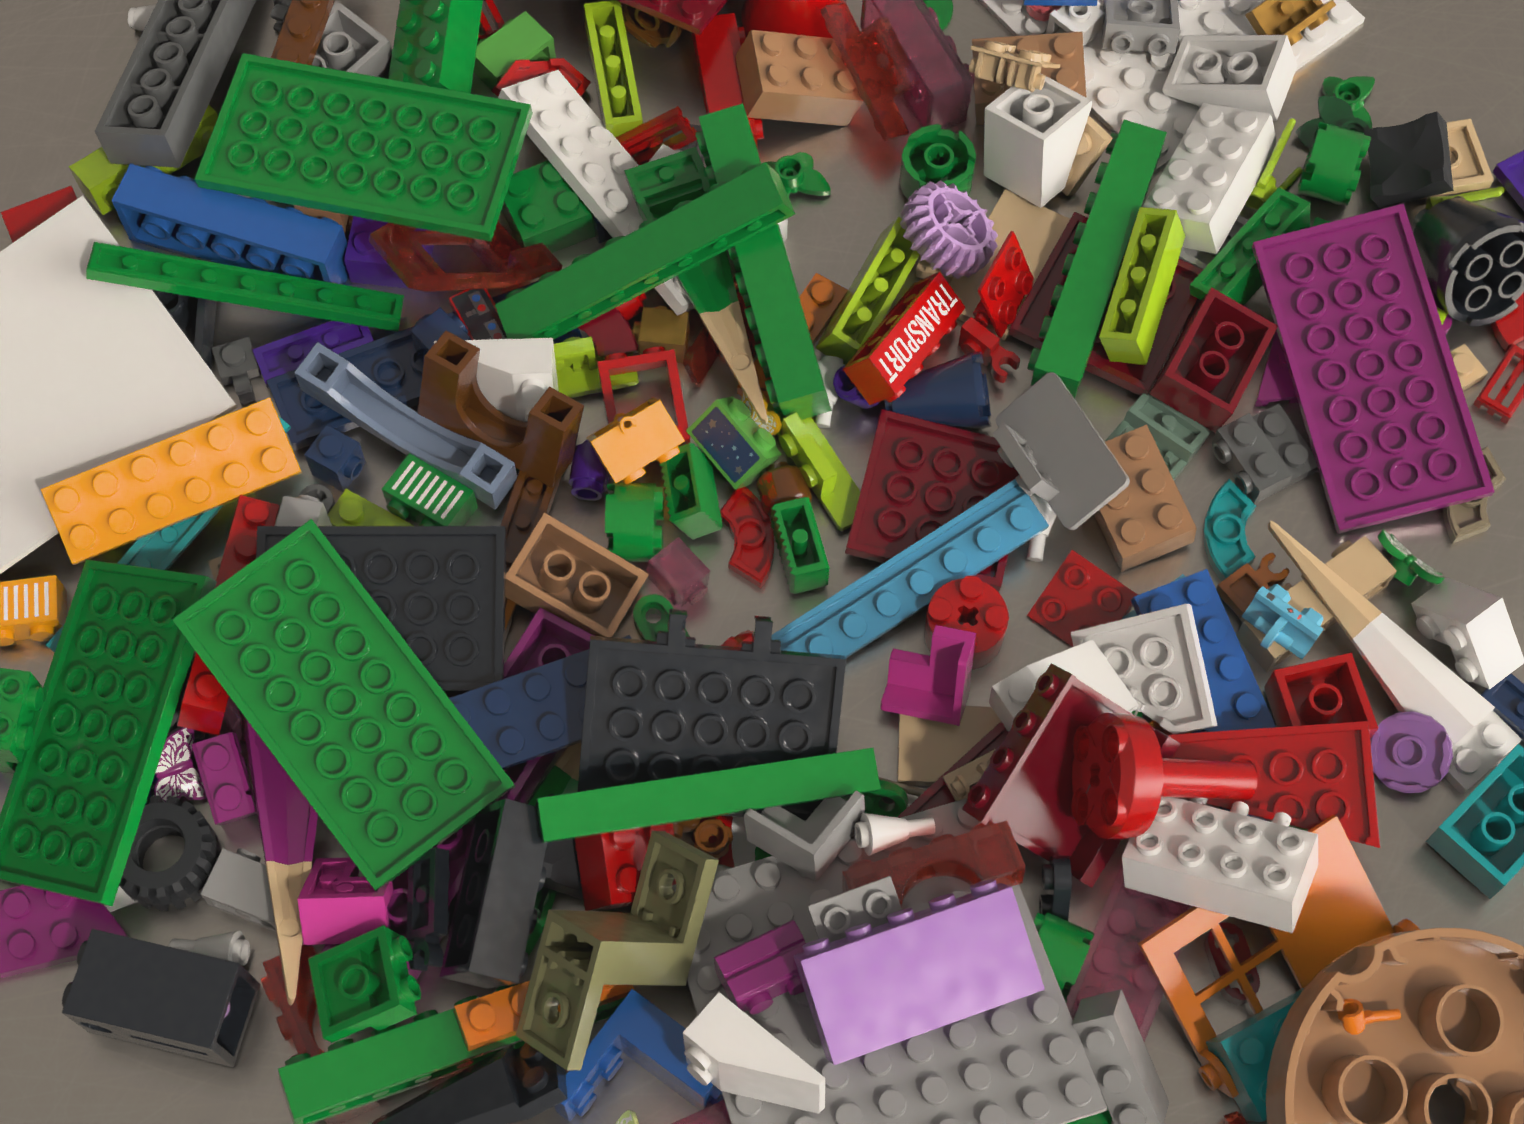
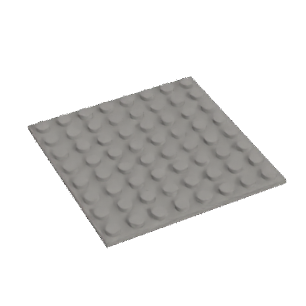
[672,798,1107,1124]

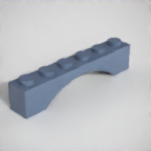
[295,342,517,510]

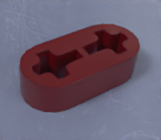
[1204,922,1260,1005]

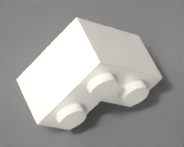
[1411,577,1524,689]

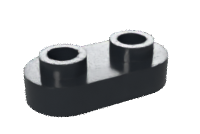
[1039,855,1072,921]

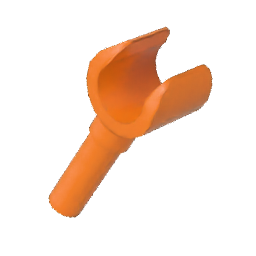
[1337,999,1401,1035]

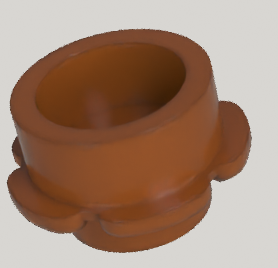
[692,818,733,859]

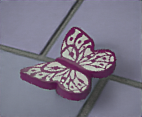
[153,727,207,802]

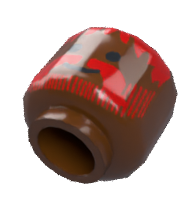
[756,462,812,517]

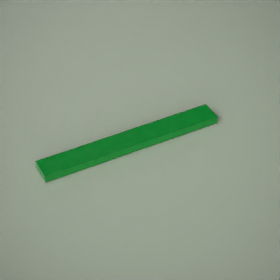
[86,242,404,332]
[536,748,881,843]

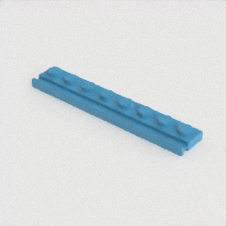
[771,479,1049,658]

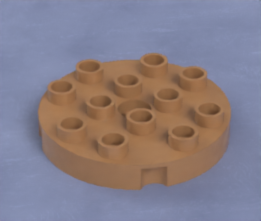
[1266,928,1524,1124]

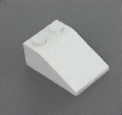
[1162,35,1297,121]
[434,338,559,422]
[989,639,1139,732]
[683,992,825,1114]

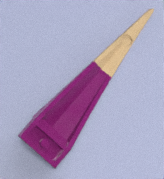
[244,718,318,1006]

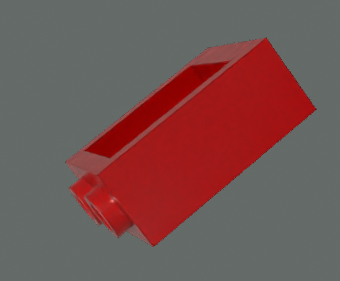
[597,347,690,447]

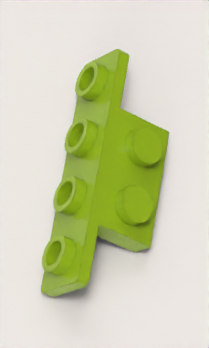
[554,336,639,398]
[767,402,861,531]

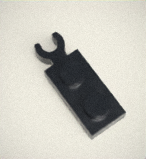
[406,847,450,972]

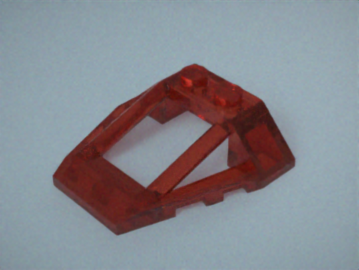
[369,216,563,292]

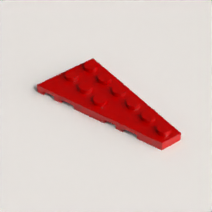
[1168,721,1380,848]

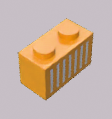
[0,575,67,647]

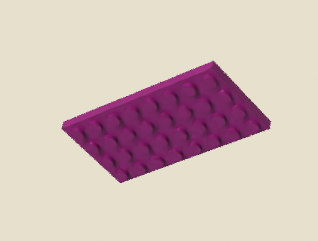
[1252,203,1495,534]

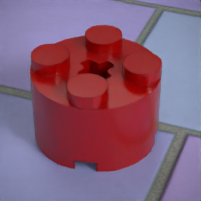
[925,575,1009,670]

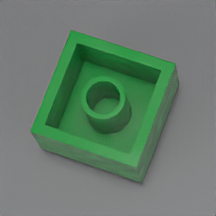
[502,160,595,263]

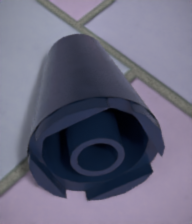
[885,351,991,429]

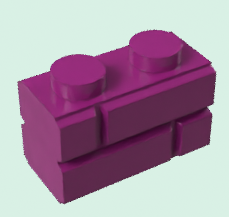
[191,732,257,826]
[714,920,806,1015]

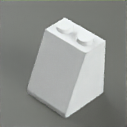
[984,73,1092,208]

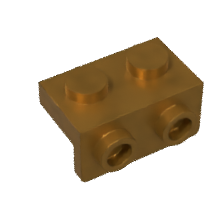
[1245,0,1336,46]

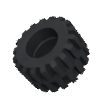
[119,796,221,911]

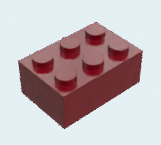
[1149,287,1278,433]

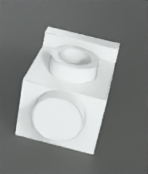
[1046,0,1105,46]

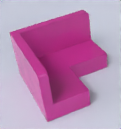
[880,625,976,726]
[297,857,393,945]

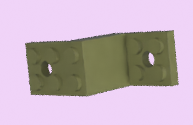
[516,831,719,1071]

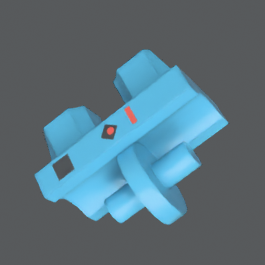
[1242,584,1324,659]

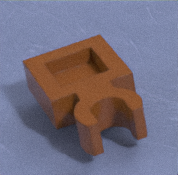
[1216,553,1290,618]

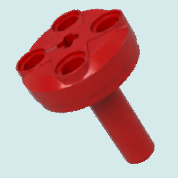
[1071,713,1257,839]

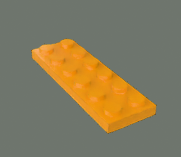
[40,397,302,565]

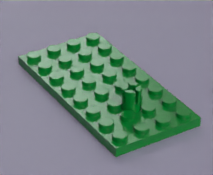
[195,53,533,241]
[172,519,515,892]
[0,559,217,906]

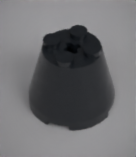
[1413,196,1524,326]

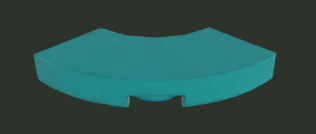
[1203,479,1256,581]

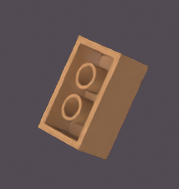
[735,30,864,126]
[972,32,1087,125]
[1094,425,1197,572]
[505,512,649,637]

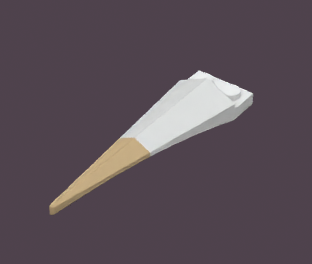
[1268,521,1522,795]

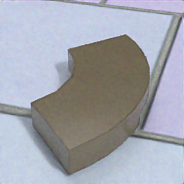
[1443,446,1506,544]

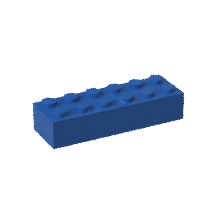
[111,163,349,285]

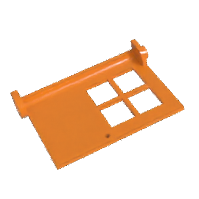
[1137,815,1420,1098]

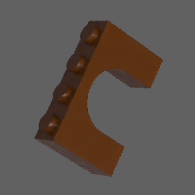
[418,330,584,488]

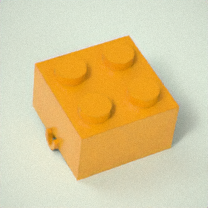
[586,397,685,485]

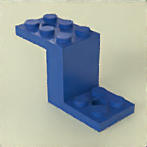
[554,989,724,1122]

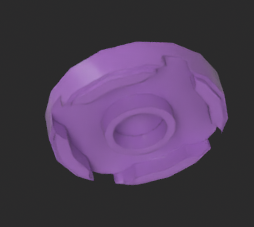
[1370,711,1453,793]

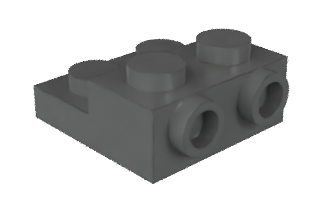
[1212,403,1318,504]

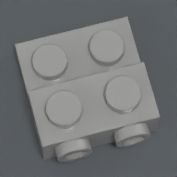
[1102,0,1180,56]

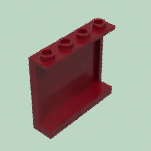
[962,663,1181,888]

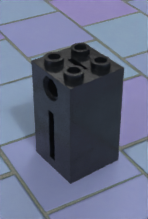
[62,929,261,1067]

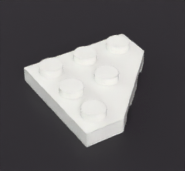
[1071,604,1218,734]

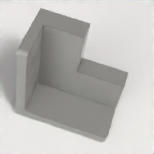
[744,791,865,882]

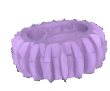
[900,180,998,279]

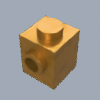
[633,306,690,363]

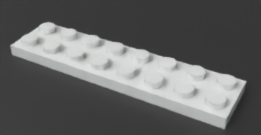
[498,70,737,316]

